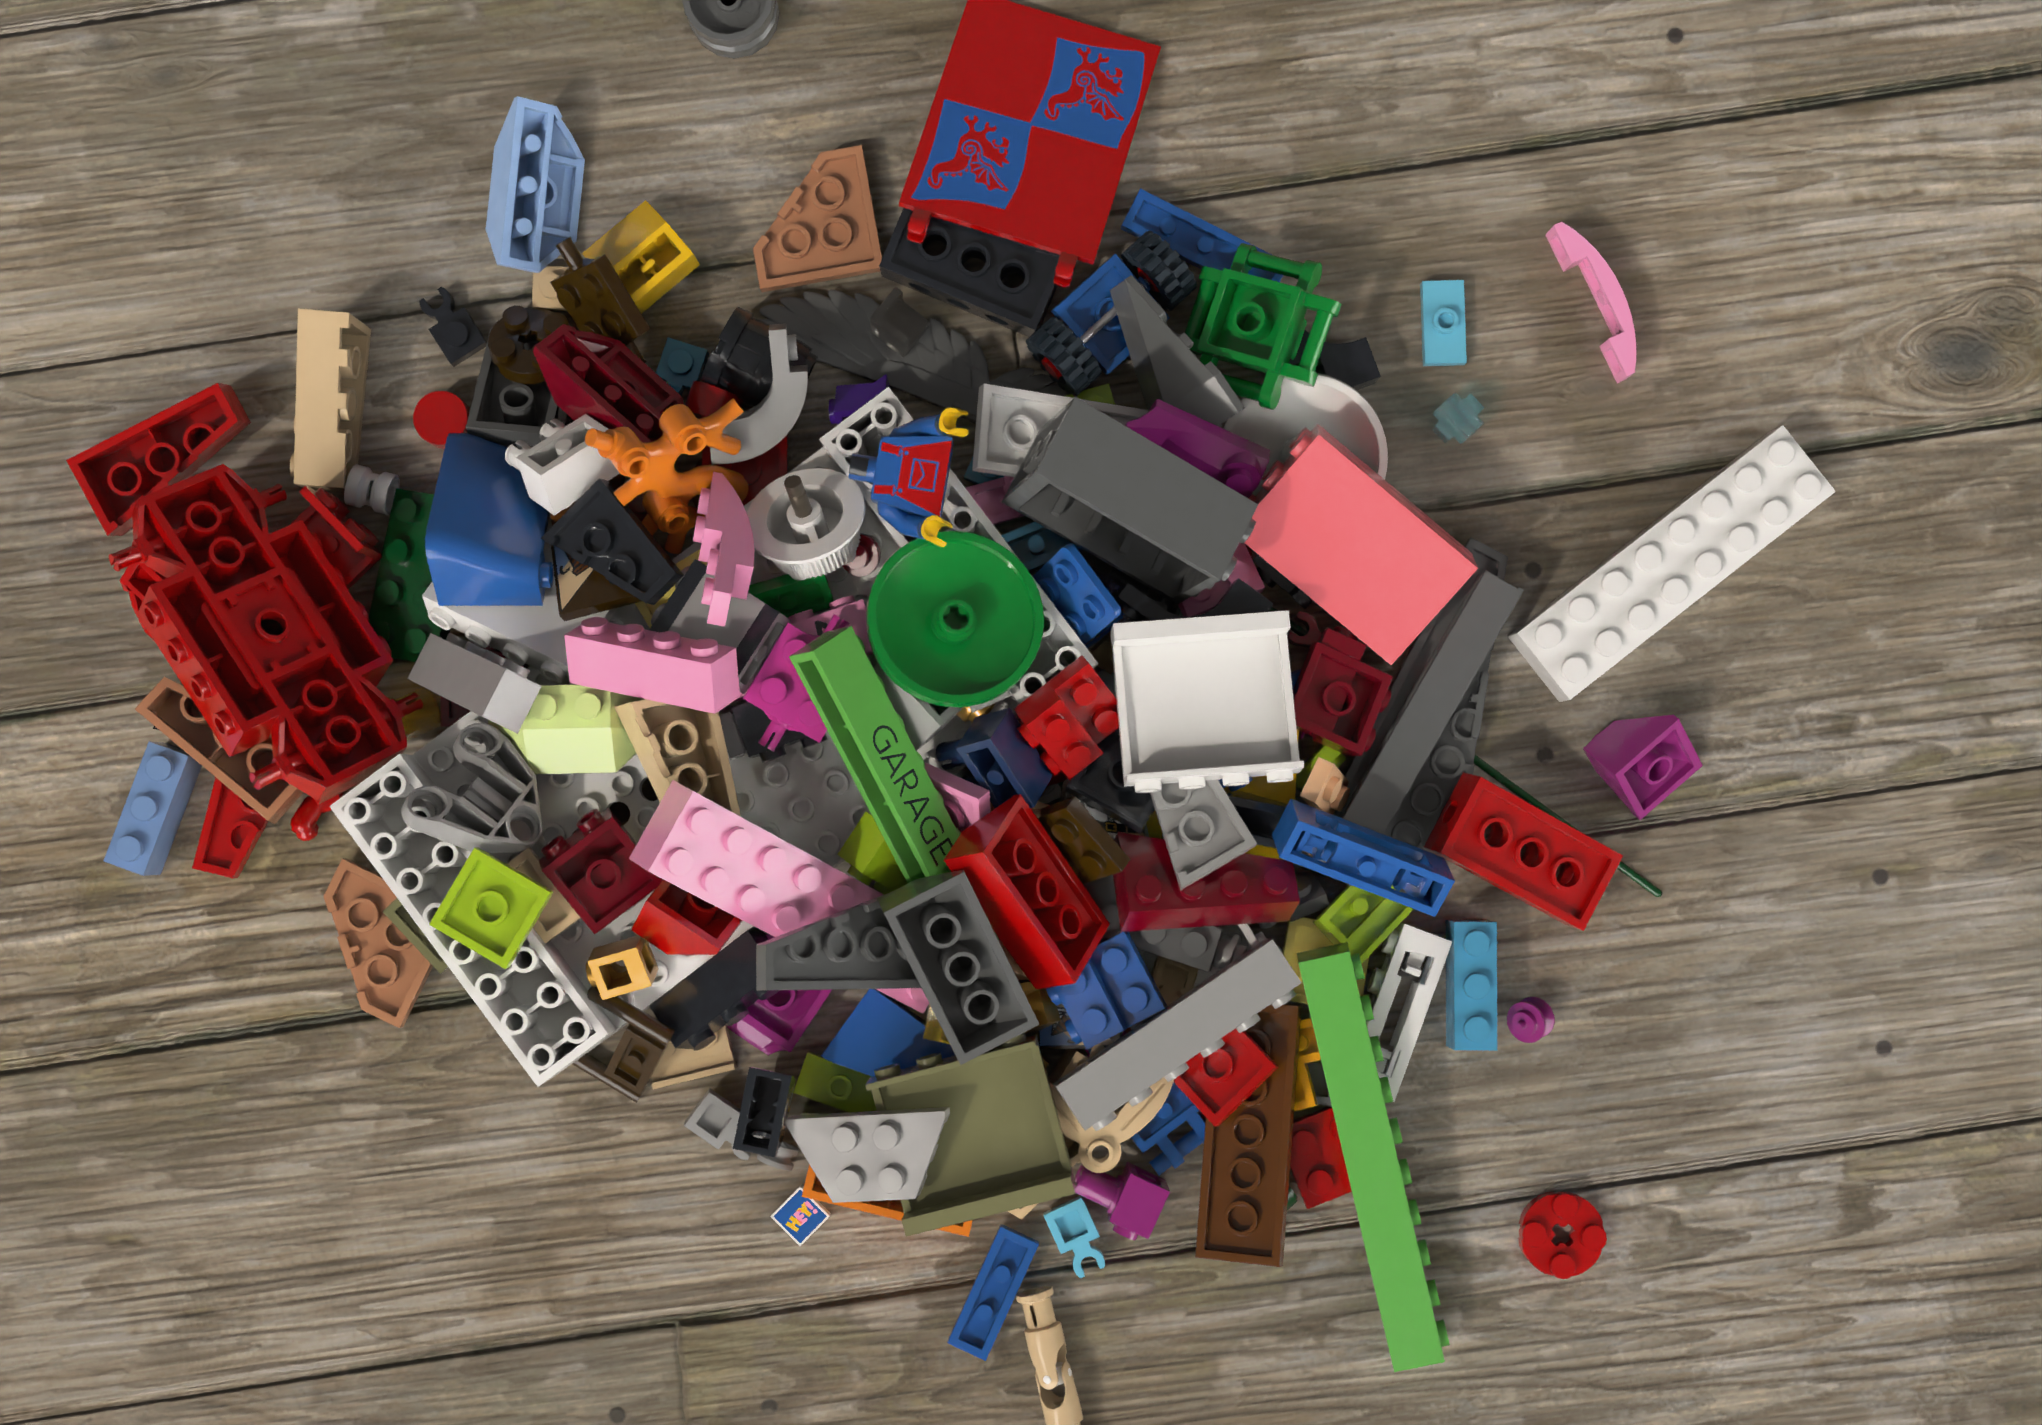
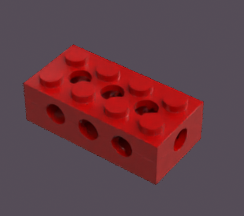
[1424,772,1623,931]

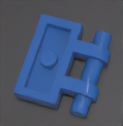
[1131,1082,1206,1176]

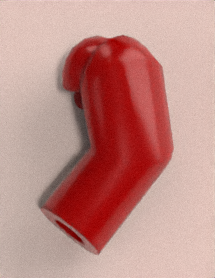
[290,792,344,841]

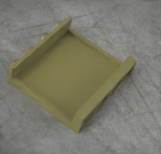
[865,1032,1077,1237]

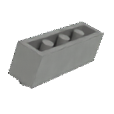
[407,633,542,734]

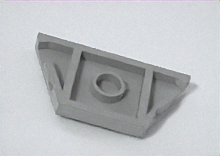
[786,1107,950,1203]

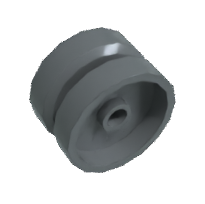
[682,0,780,59]

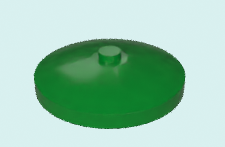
[866,531,1044,707]

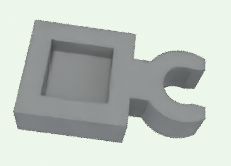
[684,1088,763,1160]

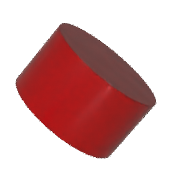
[684,381,744,419]
[413,391,470,449]

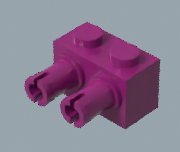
[1075,1162,1170,1241]

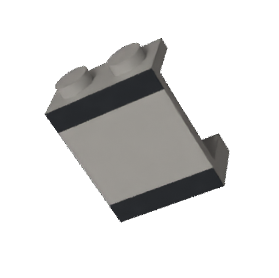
[649,559,791,694]

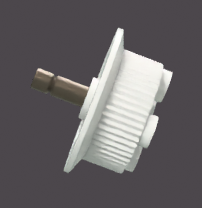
[747,468,866,580]

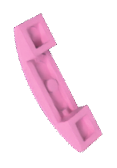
[1546,222,1636,384]

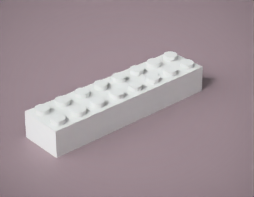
[1508,425,1836,702]

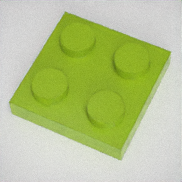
[429,847,554,969]

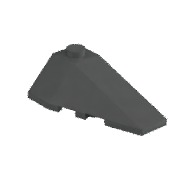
[1110,275,1245,426]

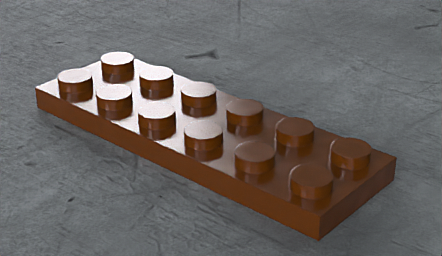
[1195,1004,1302,1267]

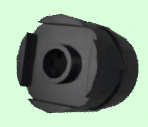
[701,307,818,406]

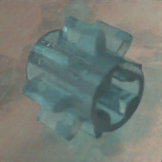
[1432,392,1484,444]

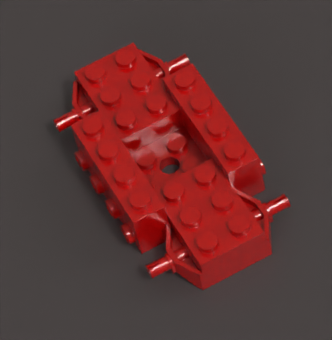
[109,464,423,804]

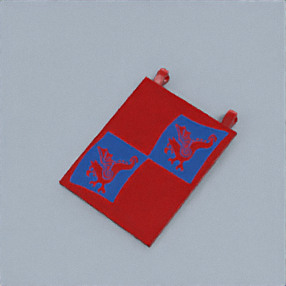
[899,0,1161,288]

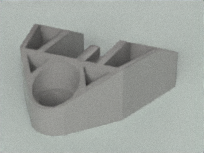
[401,723,542,853]

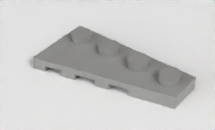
[1150,780,1257,891]

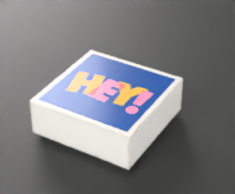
[770,1184,831,1246]

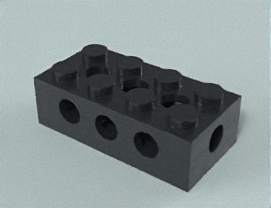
[879,208,1060,337]

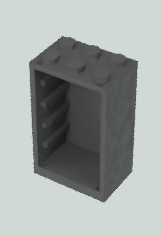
[1002,397,1258,604]

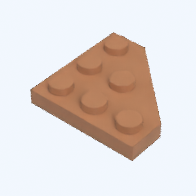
[753,145,882,292]
[323,858,433,1028]

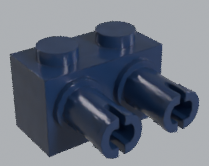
[935,708,1053,808]

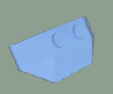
[486,96,585,273]

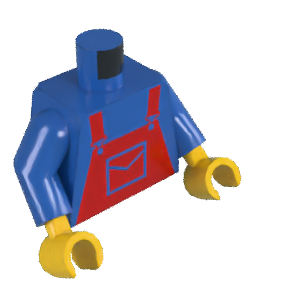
[849,407,968,547]

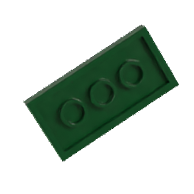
[368,488,450,663]

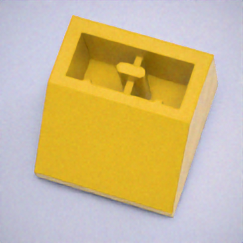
[582,200,700,314]

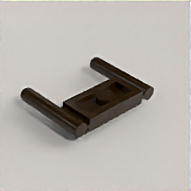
[572,986,675,1103]

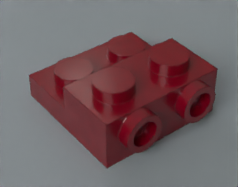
[1293,642,1393,757]
[539,807,663,934]

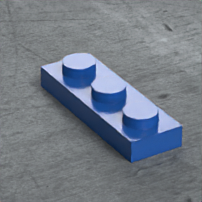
[947,1224,1039,1361]

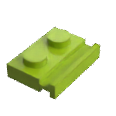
[1313,885,1413,964]

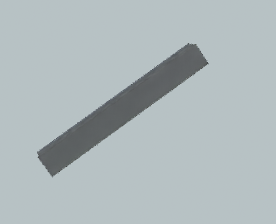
[1319,571,1524,886]

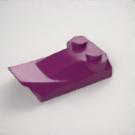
[1125,399,1270,498]
[727,933,833,1056]

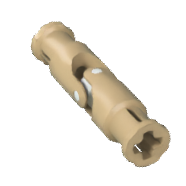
[1016,1286,1083,1425]

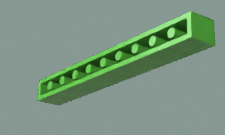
[1297,942,1450,1372]

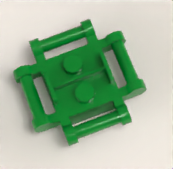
[1180,243,1342,410]

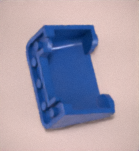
[425,433,554,606]

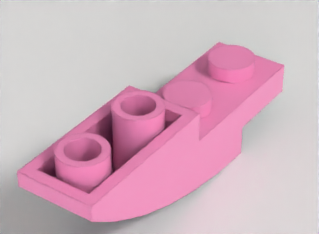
[693,472,755,627]

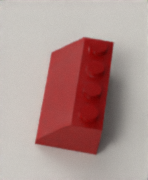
[944,794,1110,989]

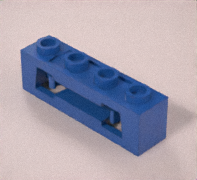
[1272,799,1455,917]

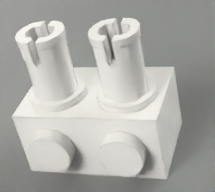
[505,414,620,515]

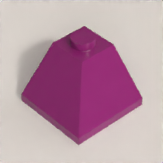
[1583,714,1703,820]

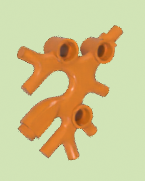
[585,399,749,554]

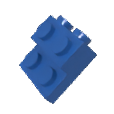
[1046,931,1168,1050]

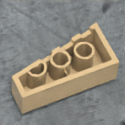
[290,308,371,492]
[615,699,741,816]

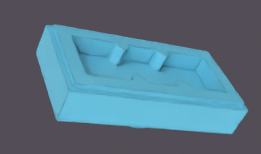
[1420,280,1467,366]

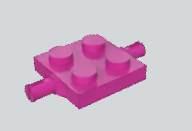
[743,614,850,752]

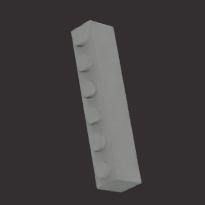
[1053,939,1302,1131]

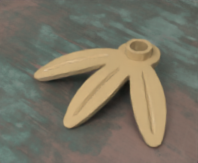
[1050,1044,1174,1173]

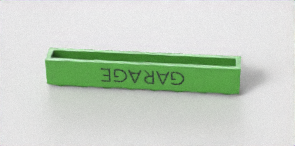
[789,626,1000,940]

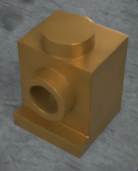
[586,934,659,1000]

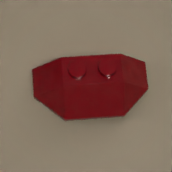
[533,324,684,443]

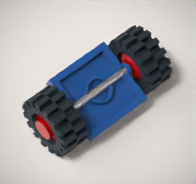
[1026,231,1197,397]

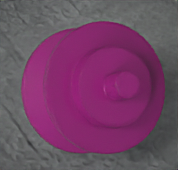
[1507,996,1555,1043]

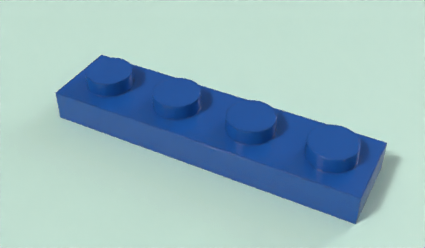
[1121,189,1283,282]

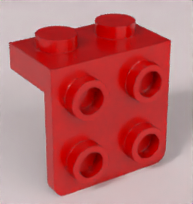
[290,485,382,589]

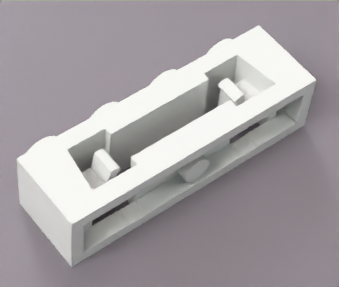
[1366,923,1452,1102]

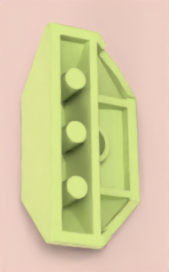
[488,685,644,774]

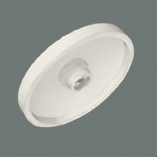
[1223,373,1388,496]

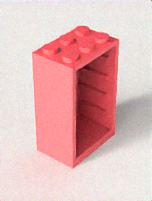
[1245,424,1478,665]

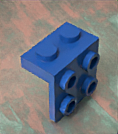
[1032,544,1123,645]

